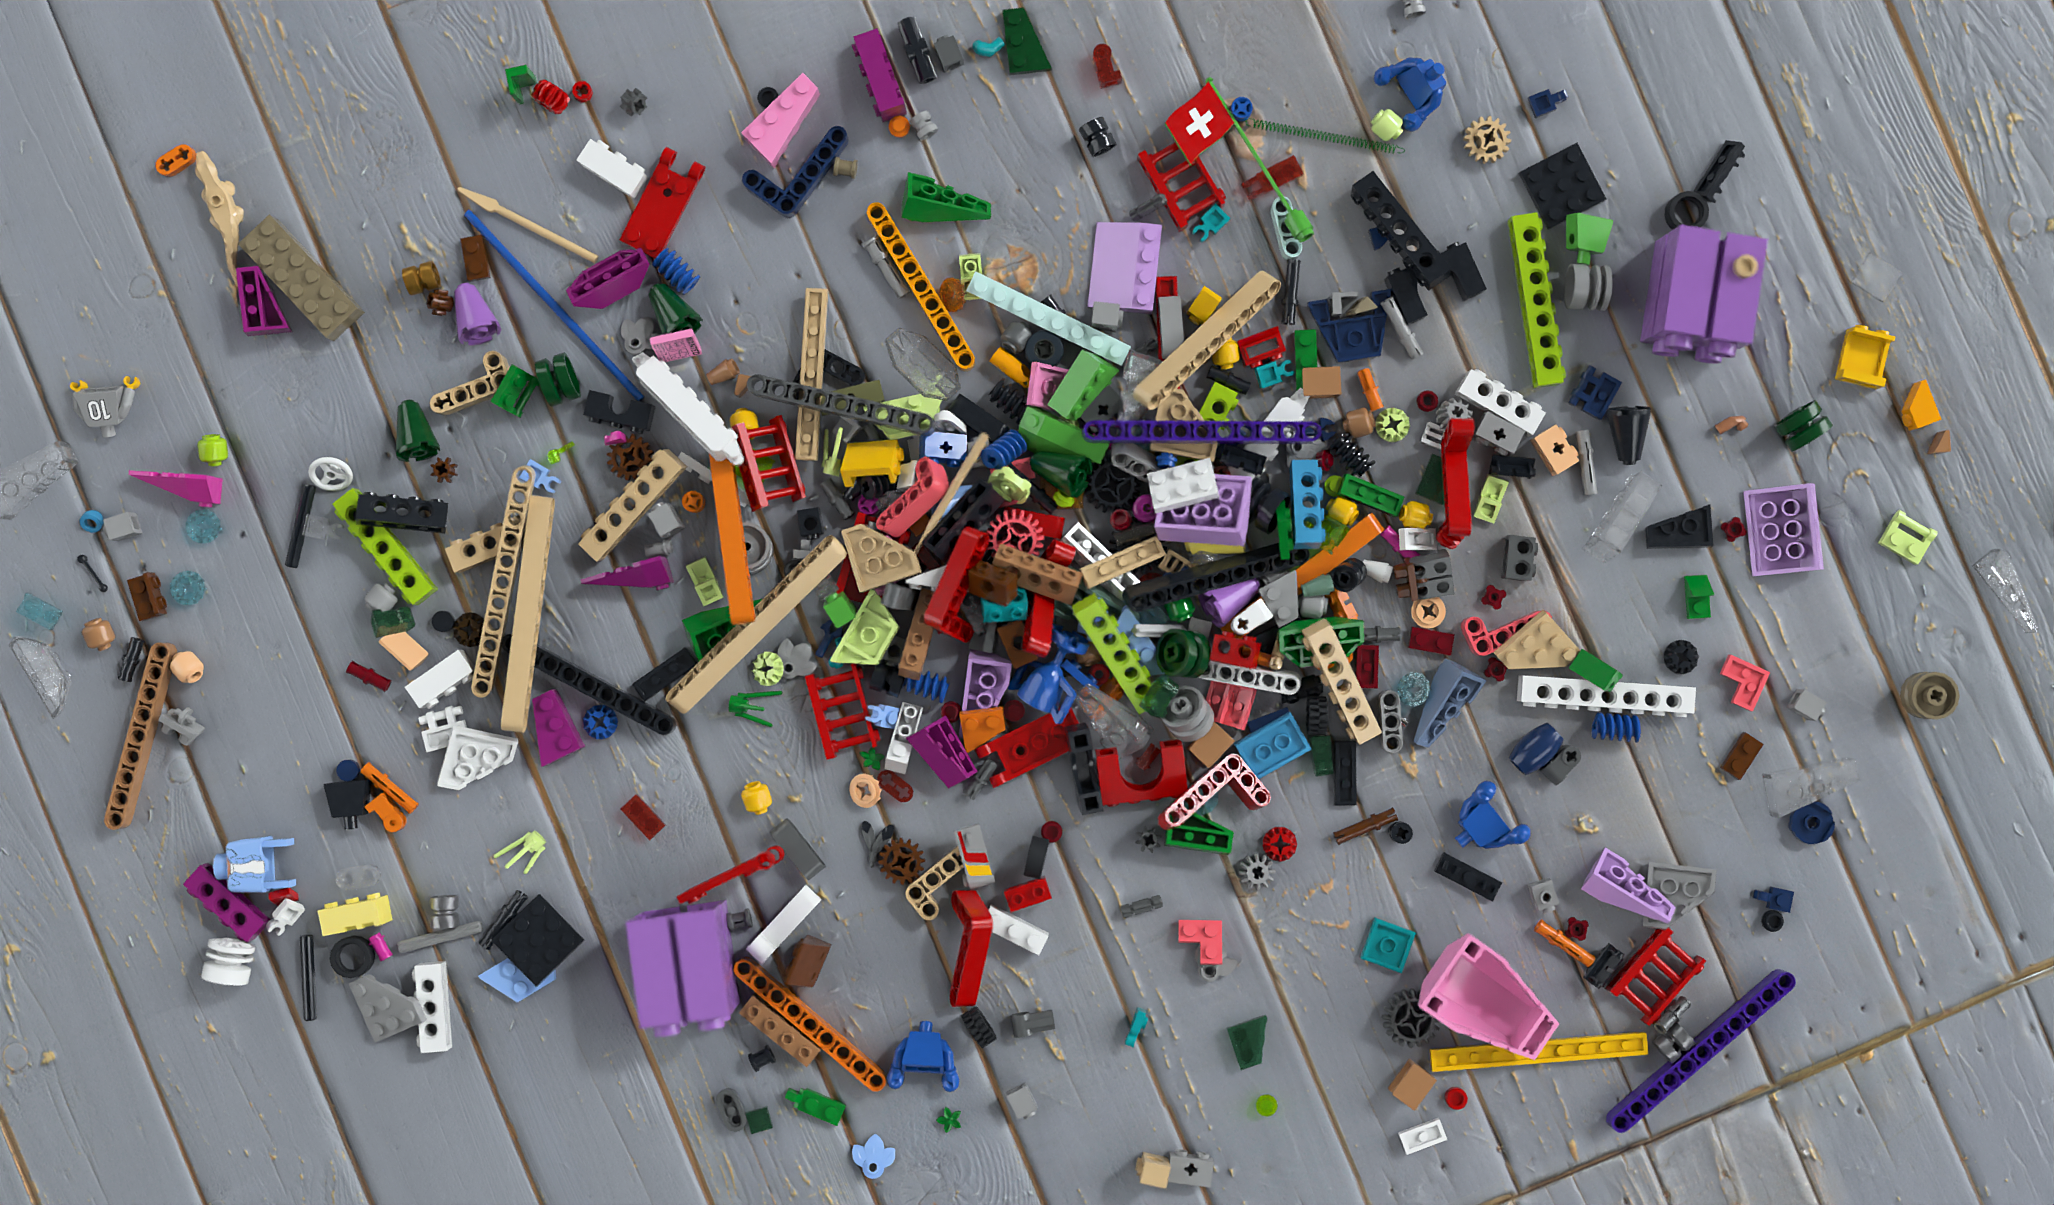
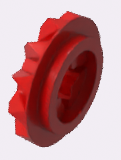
[1262,827,1297,862]

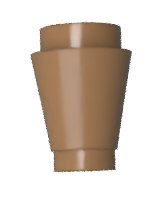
[706,358,740,385]

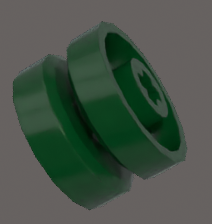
[535,352,581,407]
[1774,400,1833,452]
[1156,629,1211,678]

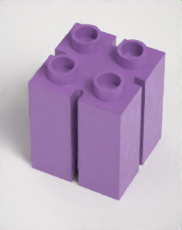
[1640,225,1768,364]
[626,900,740,1037]

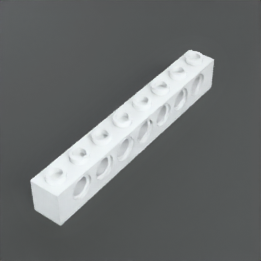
[1517,675,1696,717]

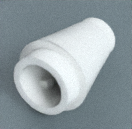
[1363,559,1393,583]

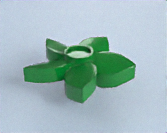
[859,747,885,770]
[936,1107,961,1133]

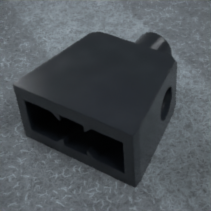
[324,779,371,830]

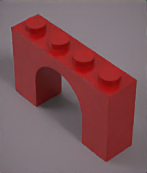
[1095,739,1188,807]

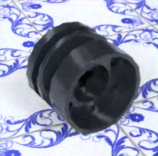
[1248,477,1291,535]

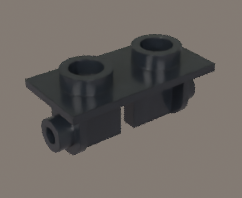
[1220,444,1267,476]
[1489,455,1536,479]
[1279,674,1323,704]
[1583,943,1625,989]

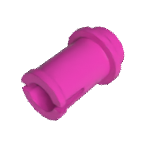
[368,932,393,962]

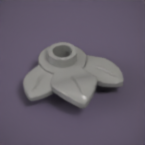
[621,317,660,355]
[1286,436,1325,468]
[778,639,817,679]
[1195,941,1238,982]

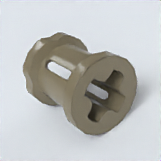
[833,156,858,179]

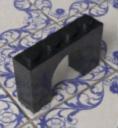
[1384,242,1487,325]

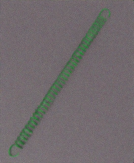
[1245,118,1405,154]

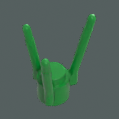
[728,691,782,727]

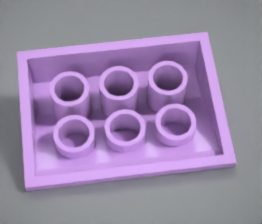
[1088,222,1162,314]
[1154,474,1252,546]
[1744,483,1824,576]

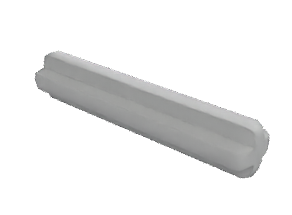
[1131,624,1187,637]

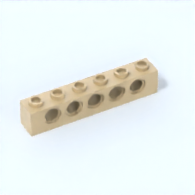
[578,449,687,562]
[1301,618,1382,745]

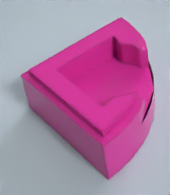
[604,431,626,446]

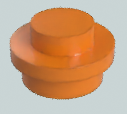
[889,116,910,138]

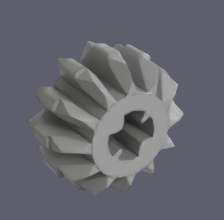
[1435,398,1473,429]
[1238,853,1276,891]

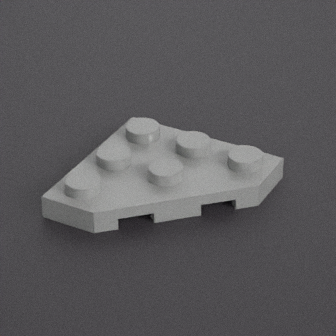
[1643,862,1717,930]
[348,974,427,1042]

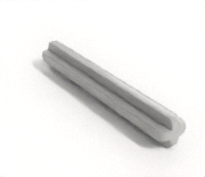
[397,921,483,953]

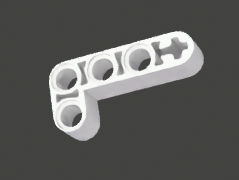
[746,885,822,964]

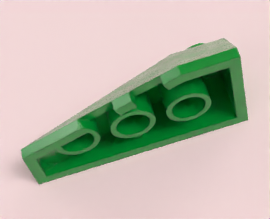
[682,599,762,662]

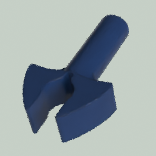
[1305,418,1336,442]
[815,620,843,658]

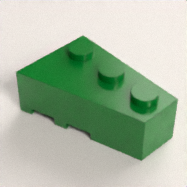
[1164,801,1234,855]

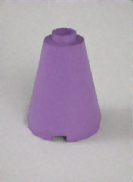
[454,283,501,345]
[1198,578,1260,628]

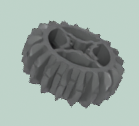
[1382,989,1441,1048]

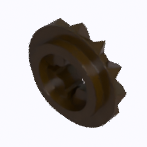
[453,613,484,647]

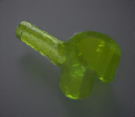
[547,441,575,464]

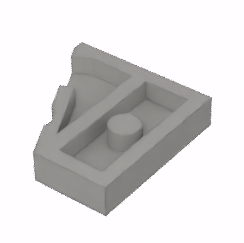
[1258,570,1298,628]

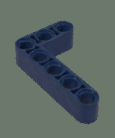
[742,126,849,218]

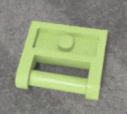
[1878,510,1938,565]

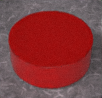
[1445,1087,1468,1110]

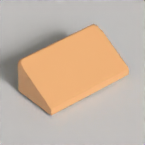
[379,626,428,671]

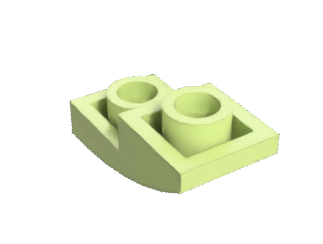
[959,253,982,300]

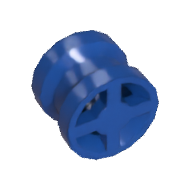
[1230,97,1253,122]

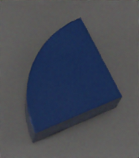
[1368,227,1388,251]

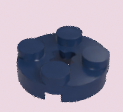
[1788,801,1835,844]

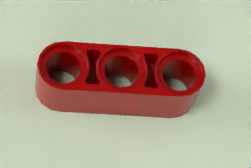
[1001,506,1065,539]

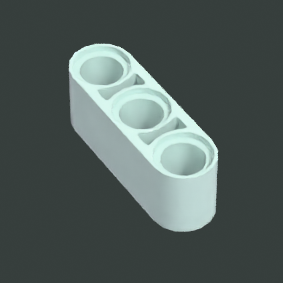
[1270,197,1302,261]

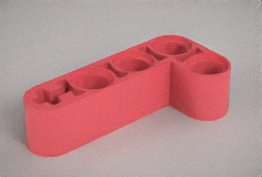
[876,457,949,538]
[1461,611,1552,656]

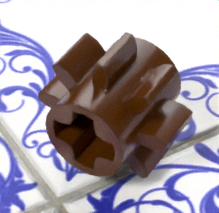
[427,289,454,316]
[430,457,458,483]

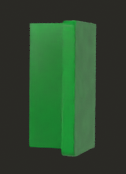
[505,65,537,105]

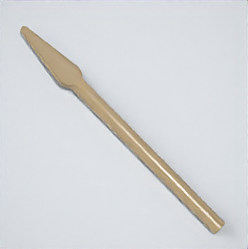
[458,187,598,263]
[914,433,989,554]

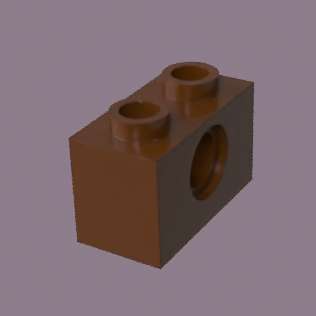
[968,561,1018,607]
[997,620,1039,669]

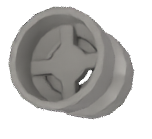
[1402,0,1426,18]
[909,110,938,141]

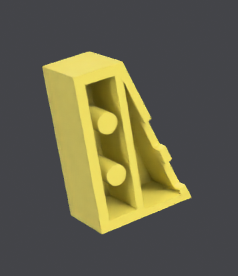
[318,892,393,936]

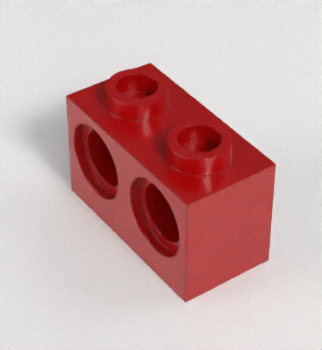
[1210,631,1262,669]
[1004,876,1052,912]

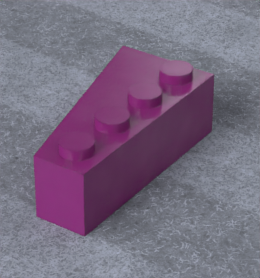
[852,28,907,122]

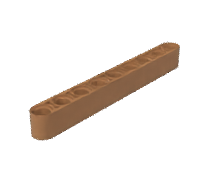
[104,643,177,830]

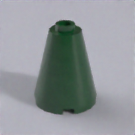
[648,283,703,335]
[396,400,440,462]
[1030,451,1092,498]

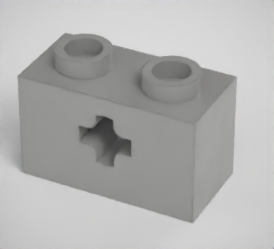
[1091,301,1123,332]
[1473,411,1525,456]
[648,502,686,539]
[1168,1149,1214,1188]

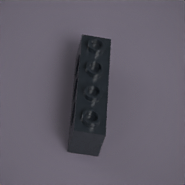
[922,478,1005,565]
[356,492,448,534]

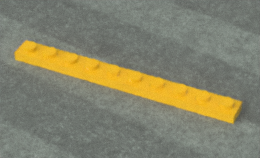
[1429,1031,1648,1072]

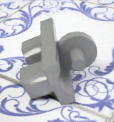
[159,707,205,746]

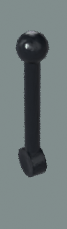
[77,555,108,592]

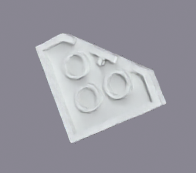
[437,725,518,790]

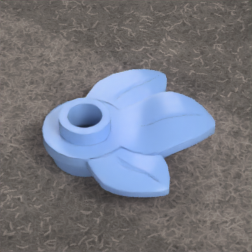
[852,1134,895,1179]

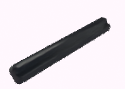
[285,484,316,568]
[300,935,317,1021]

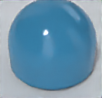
[79,510,104,532]

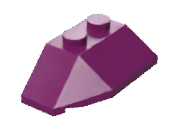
[566,248,650,309]

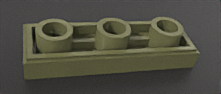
[821,379,885,416]

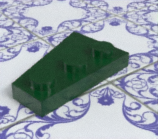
[1002,7,1052,75]

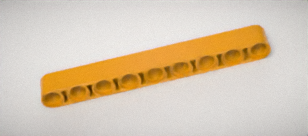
[867,202,975,371]

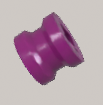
[858,495,880,516]

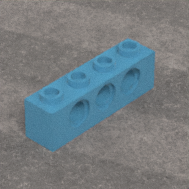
[1289,460,1325,549]

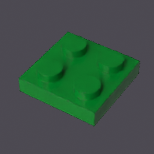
[1277,500,1293,560]

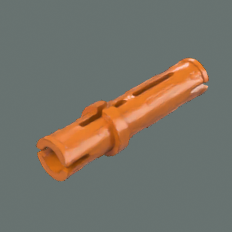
[360,762,419,814]
[1534,919,1595,968]

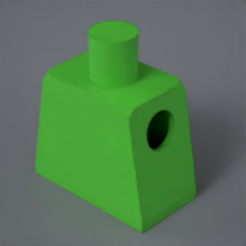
[1566,213,1613,266]

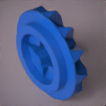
[583,705,618,739]

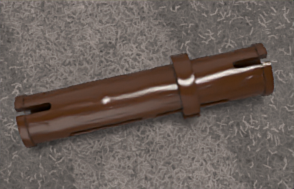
[1333,807,1398,845]

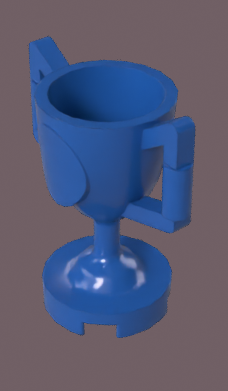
[1008,624,1090,724]

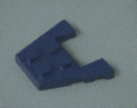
[1307,289,1391,363]

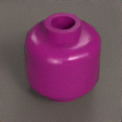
[1132,494,1157,523]

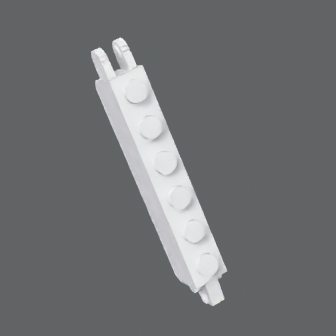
[632,352,744,466]
[1223,388,1310,480]

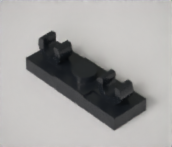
[1693,140,1745,203]
[1434,852,1503,902]

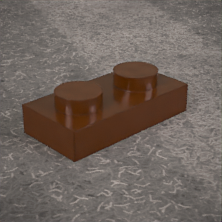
[460,235,491,282]
[1720,732,1764,780]

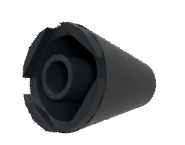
[1606,406,1651,465]

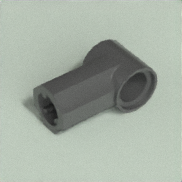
[1010,1010,1055,1038]

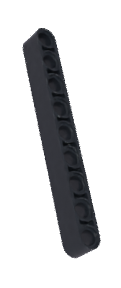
[1122,539,1310,612]
[501,634,677,735]

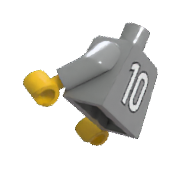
[70,376,140,437]

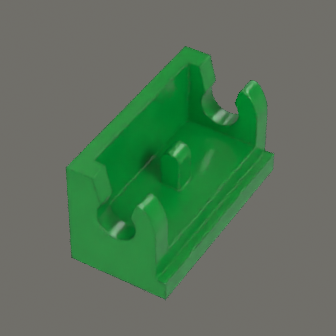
[1569,649,1623,692]

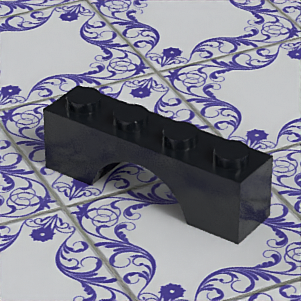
[1064,722,1104,816]

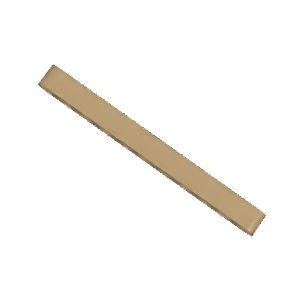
[471,465,535,698]
[501,495,555,733]
[666,535,848,714]

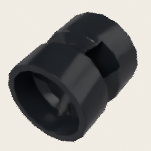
[1079,117,1117,157]
[1331,558,1367,592]
[869,663,905,698]

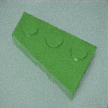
[1047,350,1119,421]

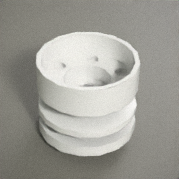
[201,938,256,985]

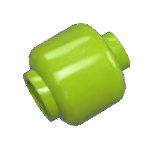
[197,434,228,466]

